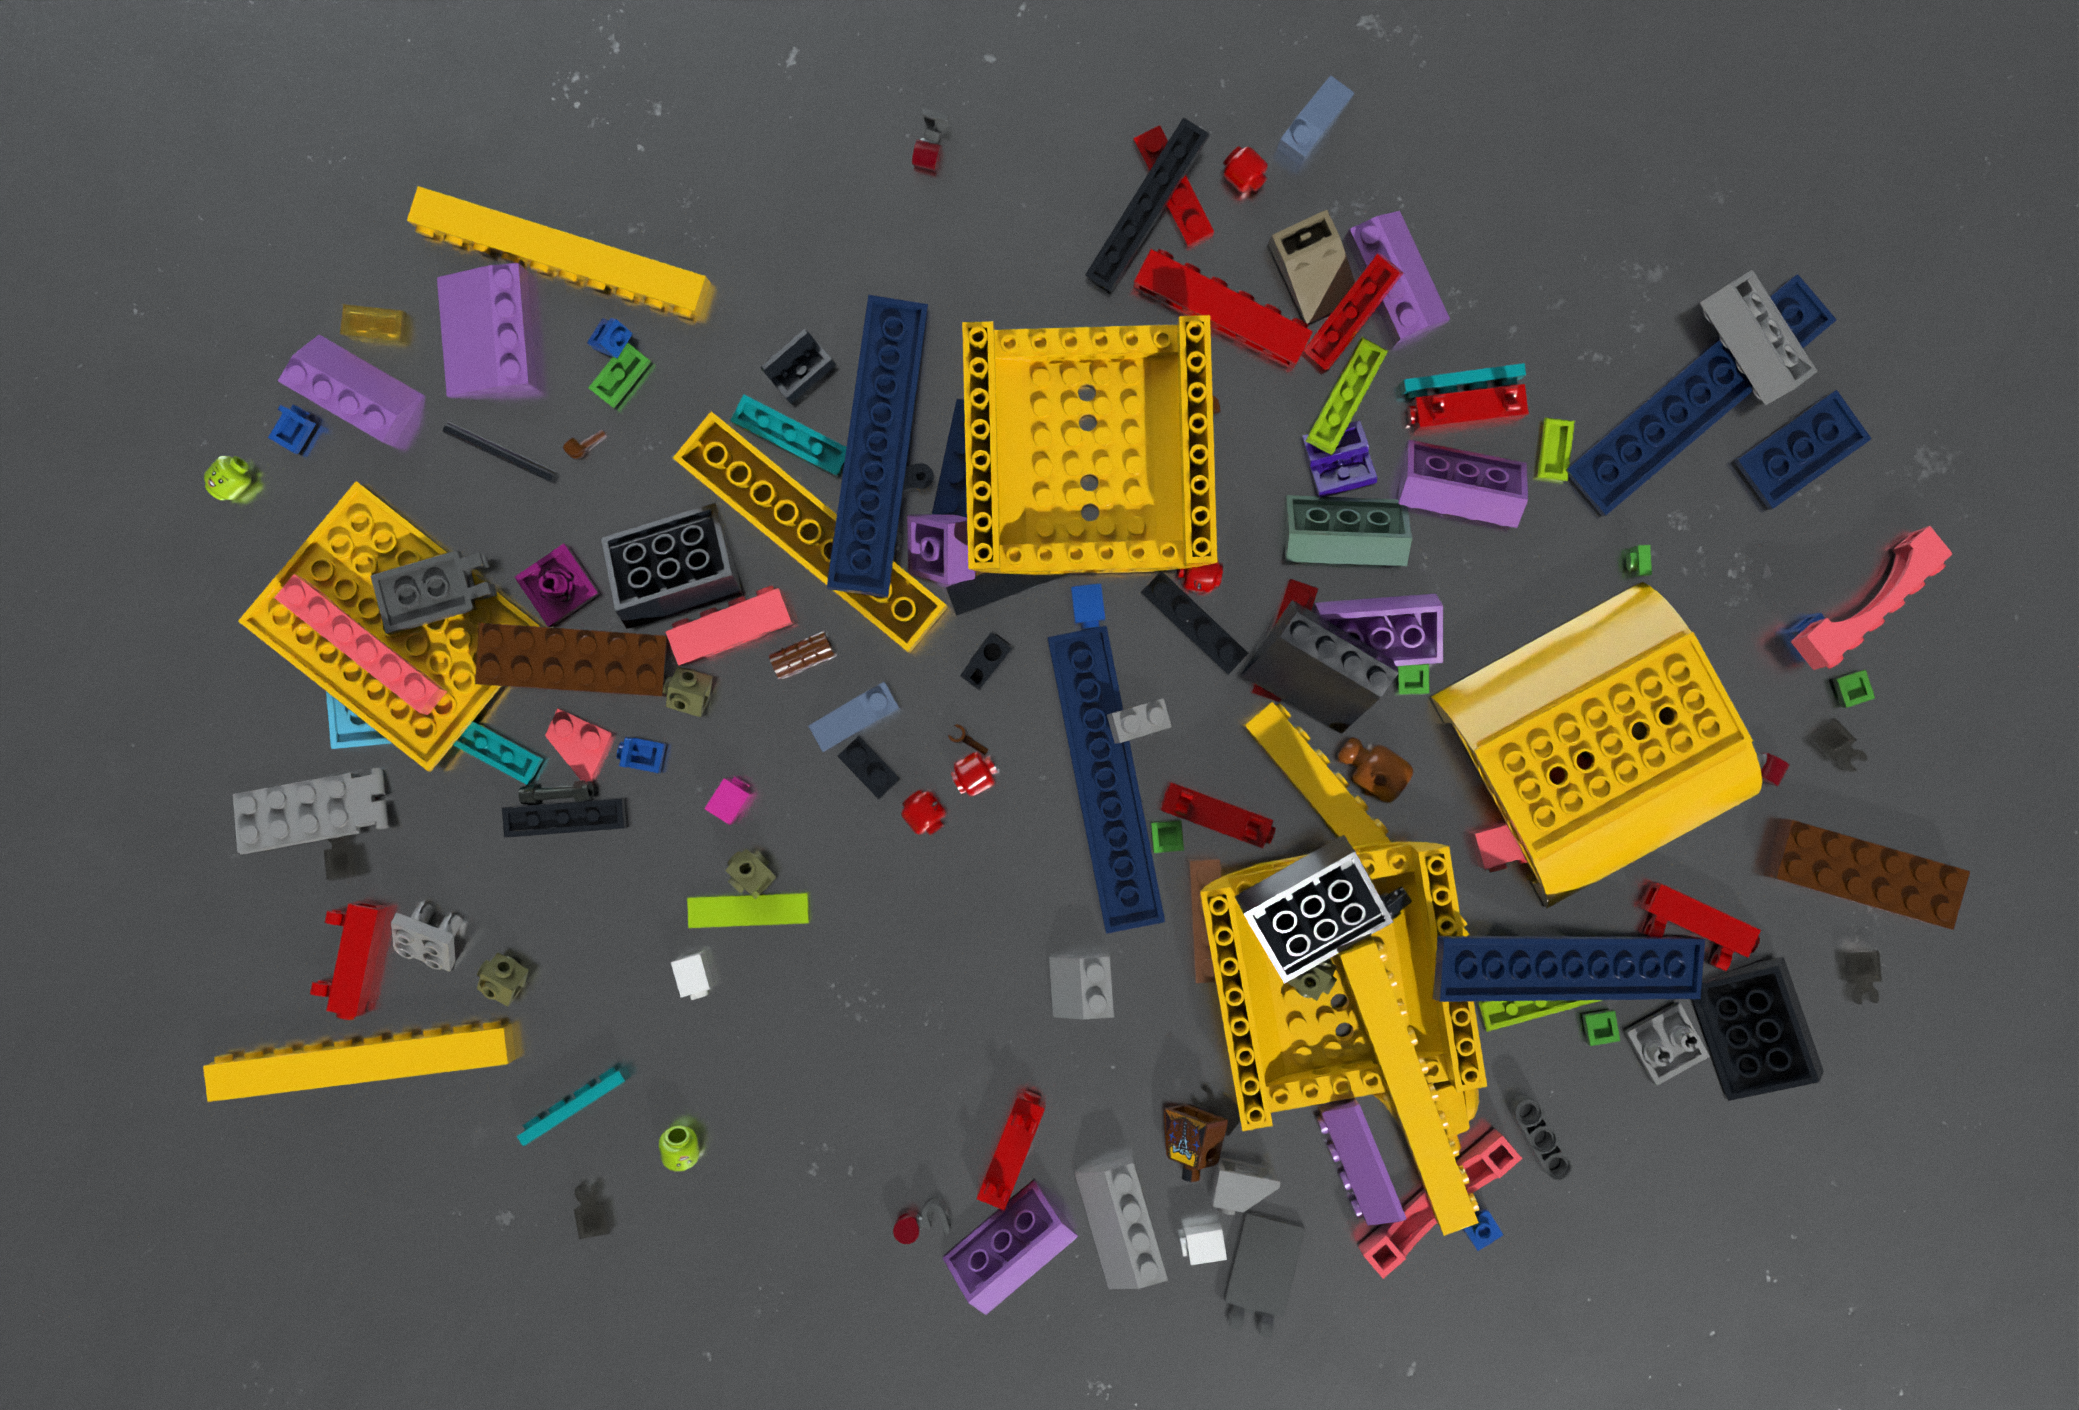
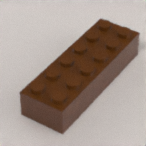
[475,623,668,697]
[1764,818,1970,930]

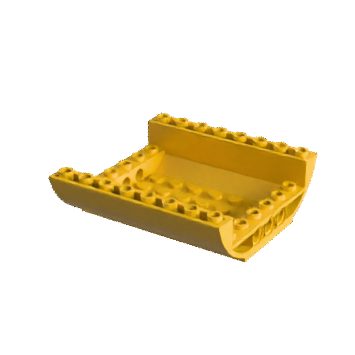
[962,315,1217,575]
[1431,582,1762,909]
[1200,842,1487,1131]

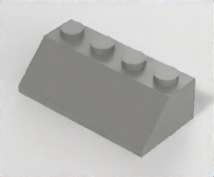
[1700,270,1818,406]
[1075,1155,1168,1289]

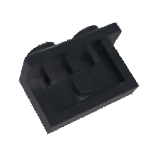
[760,329,836,404]

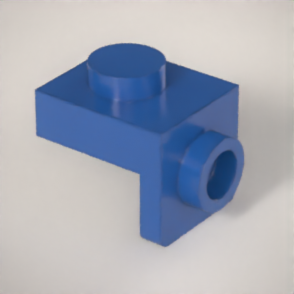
[587,318,633,359]
[268,404,316,454]
[617,737,666,773]
[1463,1209,1503,1251]

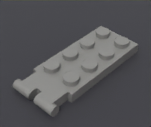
[233,768,388,855]

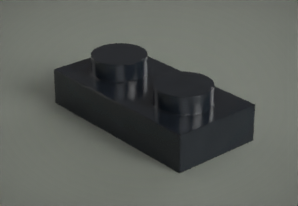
[837,735,901,800]

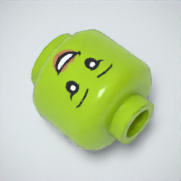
[204,456,252,501]
[659,1125,700,1171]

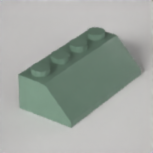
[1284,495,1412,566]

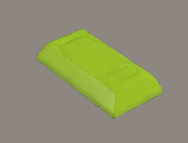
[1537,418,1575,481]

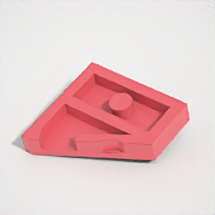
[545,708,614,782]

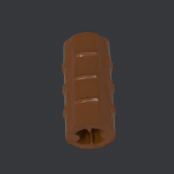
[769,631,835,679]

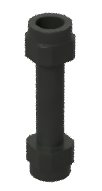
[519,780,594,805]

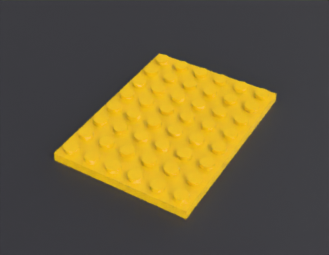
[238,481,541,772]

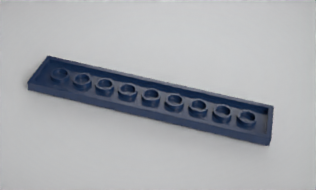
[1566,274,1837,516]
[827,295,928,598]
[1047,625,1165,934]
[1433,936,1705,1002]

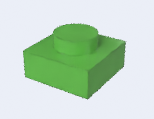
[1626,545,1652,578]
[1398,664,1429,694]
[1833,670,1875,708]
[1151,820,1184,853]
[1582,1009,1620,1046]

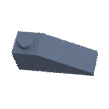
[1277,75,1355,167]
[808,682,902,752]

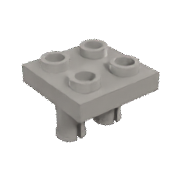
[391,902,464,972]
[1624,1002,1710,1086]

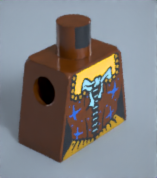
[1164,1104,1228,1182]

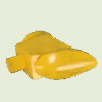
[1372,1080,1479,1151]

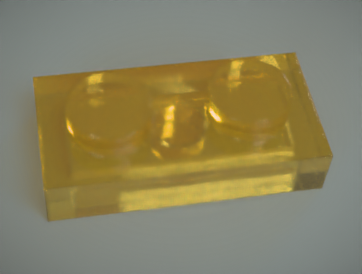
[340,304,407,343]

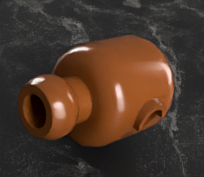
[1337,737,1413,803]

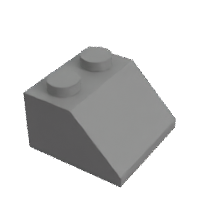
[1049,952,1114,1020]
[1208,1158,1280,1215]

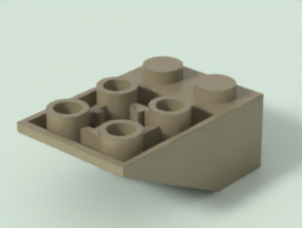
[1268,210,1355,324]

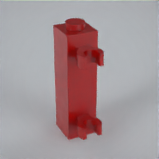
[1408,384,1529,432]
[1159,781,1276,849]
[1640,881,1761,971]
[310,901,388,1020]
[976,1091,1045,1211]

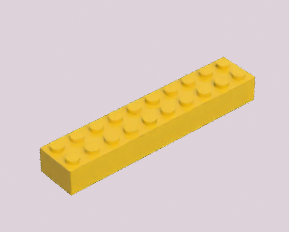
[673,411,948,653]

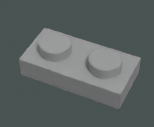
[1107,698,1172,744]

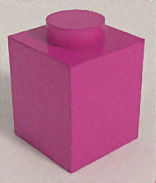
[704,776,754,825]

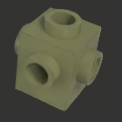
[663,666,713,717]
[725,848,776,899]
[477,952,529,1007]
[1287,958,1337,1001]

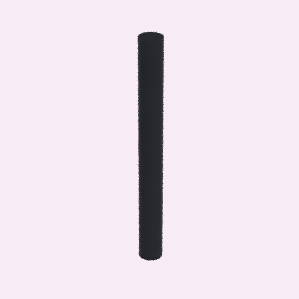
[443,422,557,483]

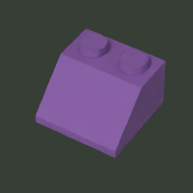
[907,514,975,584]

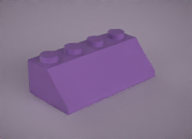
[1344,211,1450,345]
[278,335,424,447]
[1398,440,1528,528]
[1315,594,1443,666]
[1316,1098,1407,1226]
[943,1181,1078,1315]

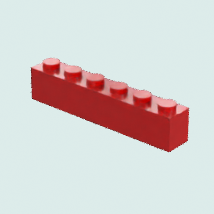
[1133,249,1313,369]

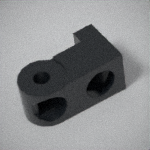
[902,463,935,494]
[960,631,1015,691]

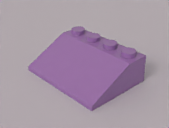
[437,263,538,397]

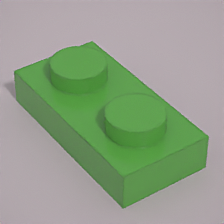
[588,343,651,408]

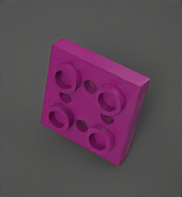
[514,543,600,627]

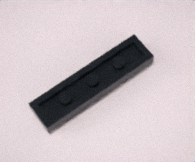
[1141,571,1249,675]
[502,798,627,838]

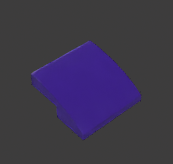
[1302,420,1377,498]

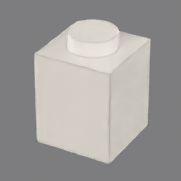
[671,951,715,1000]
[1180,1222,1227,1265]

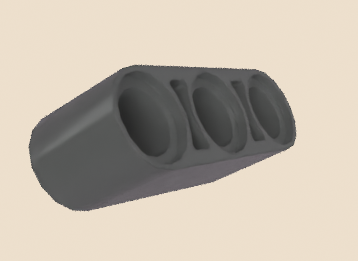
[1509,1094,1572,1181]

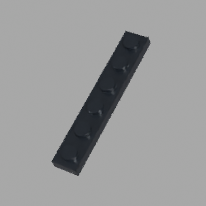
[1085,117,1210,293]

